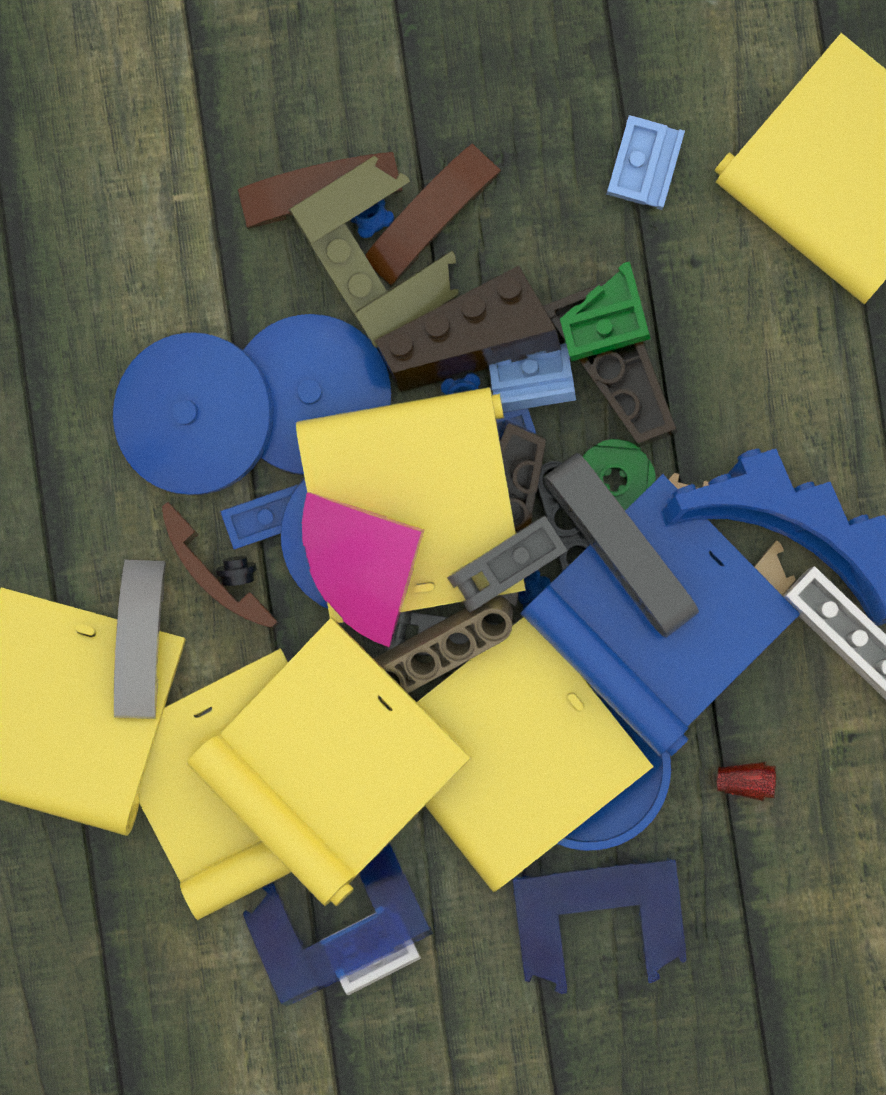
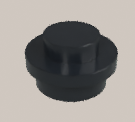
[216,556,257,586]

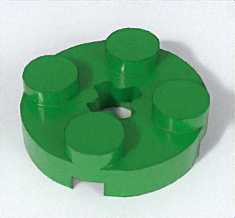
[583,439,656,510]

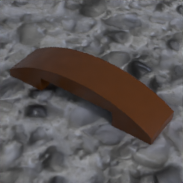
[365,144,501,287]
[238,152,403,229]
[162,502,280,629]

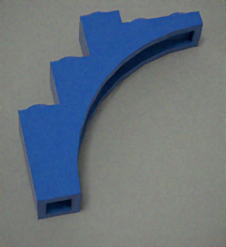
[663,448,886,626]

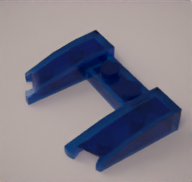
[243,842,433,1007]
[512,858,687,994]

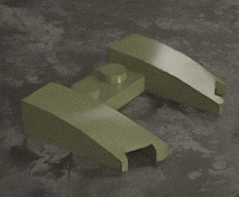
[288,156,459,348]

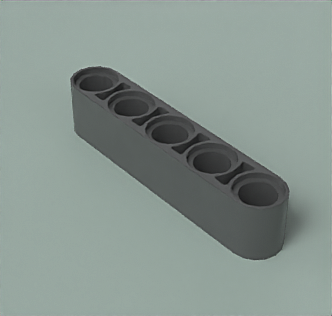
[543,453,699,638]

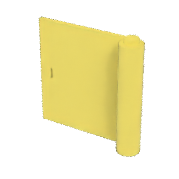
[714,33,886,304]
[296,387,526,623]
[0,587,186,836]
[417,617,654,892]
[187,618,471,906]
[137,648,291,920]

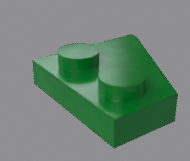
[560,261,651,361]

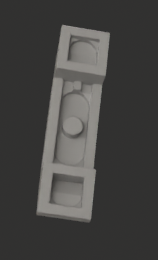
[114,560,166,719]

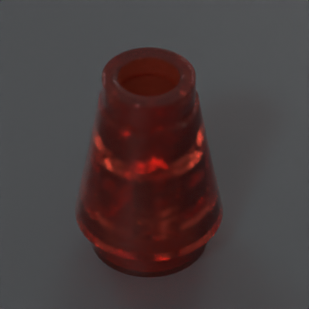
[717,761,776,802]

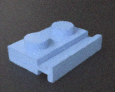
[606,115,685,210]
[489,343,576,412]

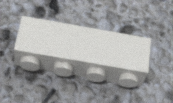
[783,566,886,700]

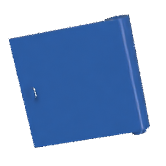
[520,474,800,756]

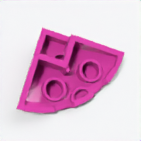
[302,492,424,647]

